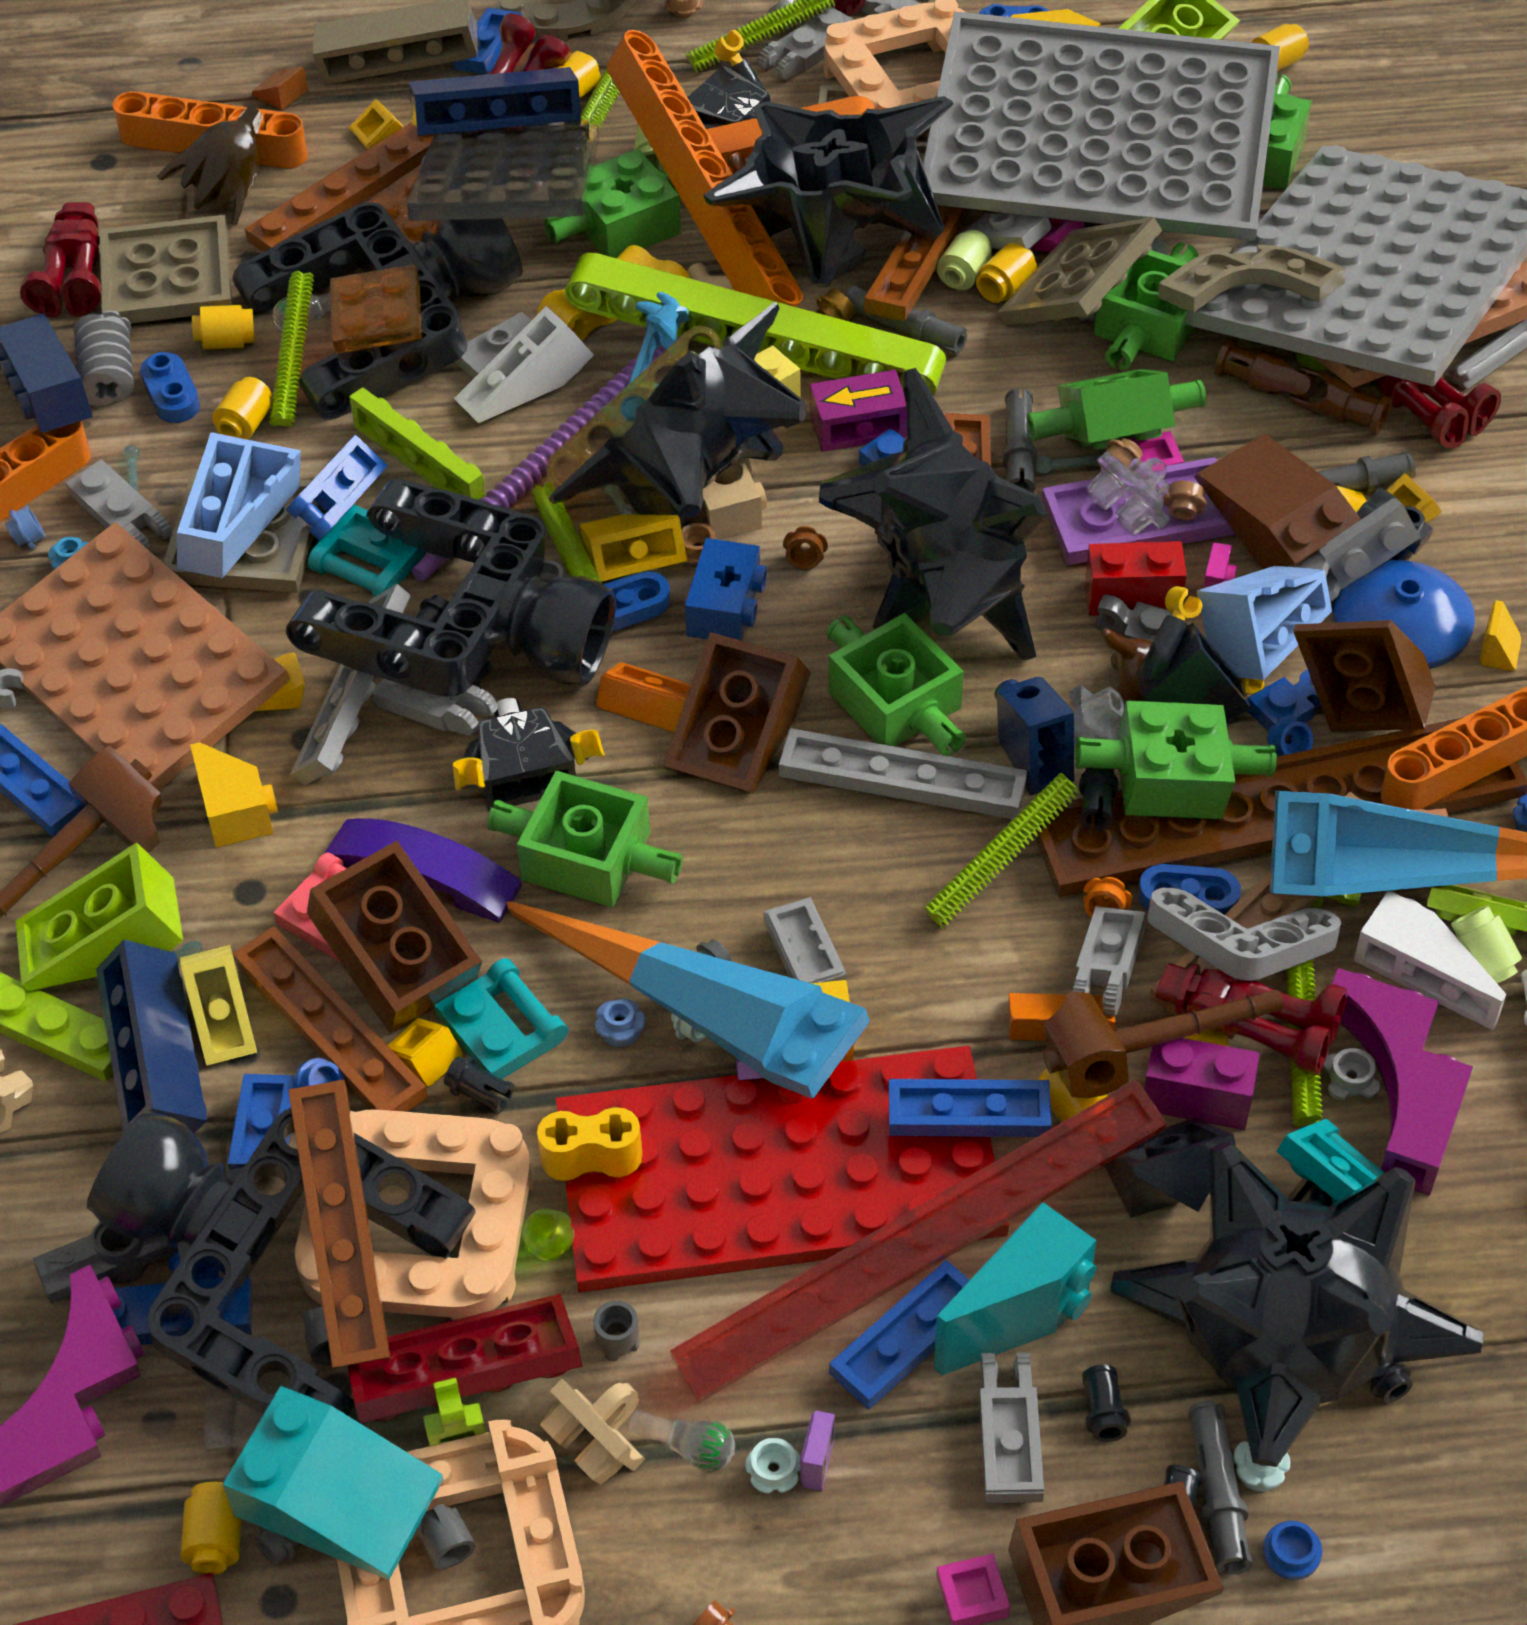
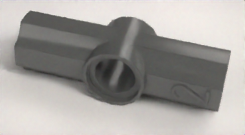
[32,1221,178,1304]

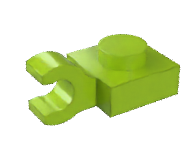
[423,1378,486,1447]

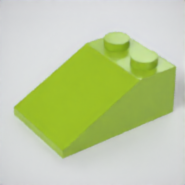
[15,842,184,991]

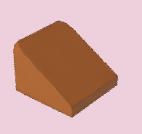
[252,67,308,110]

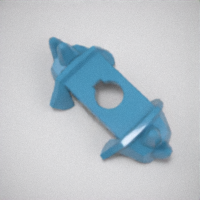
[601,292,689,435]

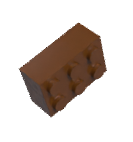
[306,840,482,1035]

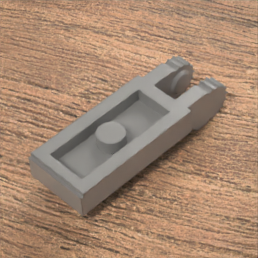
[757,7,854,81]
[65,459,173,550]
[1297,498,1420,602]
[371,679,498,737]
[1073,906,1146,1016]
[979,1353,1044,1503]

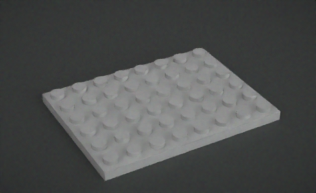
[923,11,1280,241]
[1185,145,1527,387]

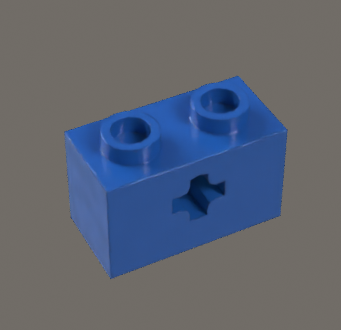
[685,538,767,641]

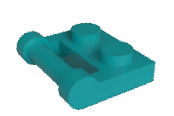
[308,504,427,597]
[434,958,569,1079]
[1276,1119,1385,1204]

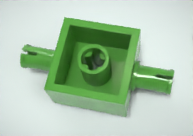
[1263,73,1312,190]
[544,148,681,258]
[1094,242,1198,370]
[1026,369,1206,449]
[826,613,966,756]
[1075,701,1277,819]
[487,771,683,908]

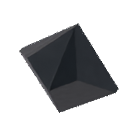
[1098,1118,1236,1218]

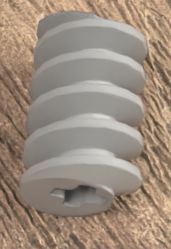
[74,314,134,407]

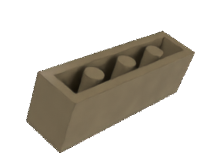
[313,0,478,85]

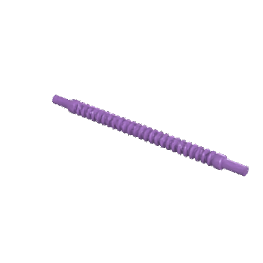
[411,336,686,582]

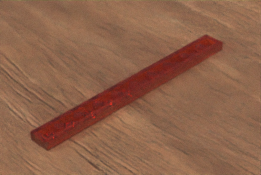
[670,1079,1167,1403]

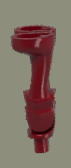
[462,13,571,156]
[20,202,102,318]
[1370,375,1501,448]
[1155,963,1348,1076]

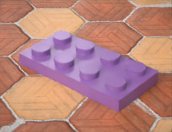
[1041,457,1236,565]

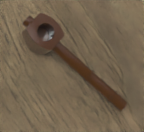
[0,745,162,918]
[1043,990,1284,1098]

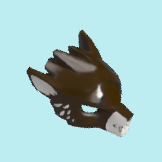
[157,105,263,226]

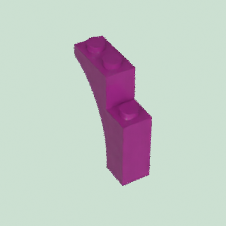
[1332,968,1473,1196]
[0,1265,145,1507]

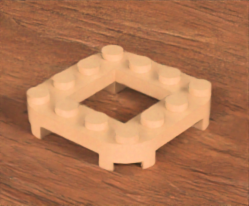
[823,0,965,110]
[295,1110,533,1321]
[336,1420,585,1625]

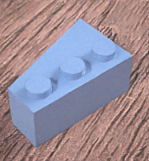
[177,432,301,578]
[1197,566,1332,680]

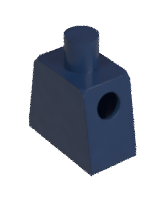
[994,677,1075,796]

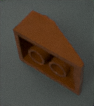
[1194,433,1361,570]
[1293,620,1435,732]
[663,632,811,794]
[1008,1481,1224,1625]

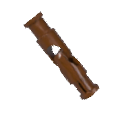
[1214,338,1392,435]

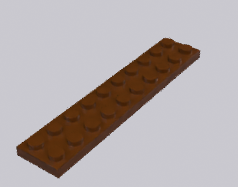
[1035,717,1527,897]

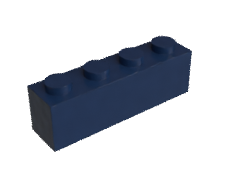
[408,67,581,136]
[0,313,93,433]
[96,939,207,1134]

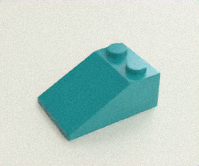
[934,1202,1097,1376]
[223,1386,443,1580]

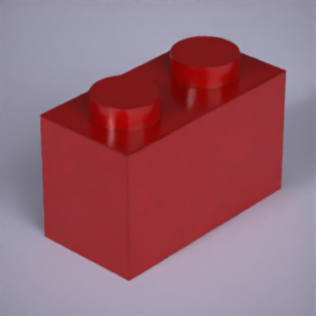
[1085,541,1187,616]

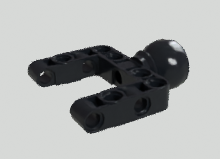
[232,194,523,420]
[285,479,616,697]
[87,1108,476,1416]

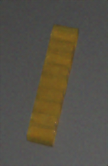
[547,326,721,487]

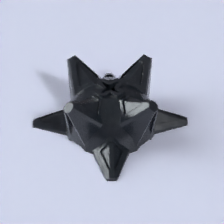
[703,96,953,287]
[549,301,806,529]
[819,368,1046,660]
[1110,1142,1484,1467]

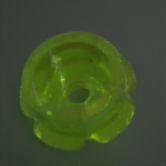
[522,1208,574,1261]

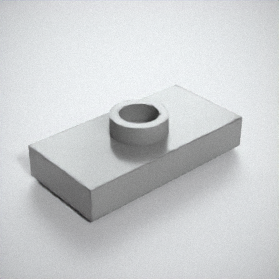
[964,212,1052,250]
[455,312,532,379]
[763,897,847,983]

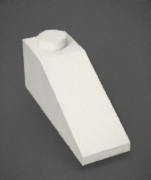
[454,306,594,423]
[1354,890,1506,1031]

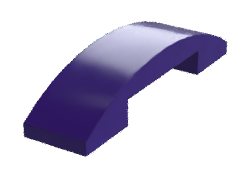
[325,818,522,923]

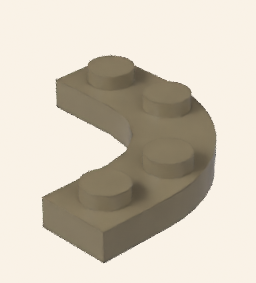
[491,0,637,41]
[1158,245,1346,312]

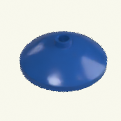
[1333,560,1475,669]

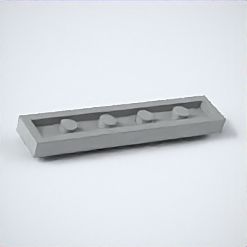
[290,584,410,786]
[779,728,1027,819]

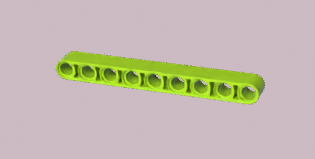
[565,253,946,397]

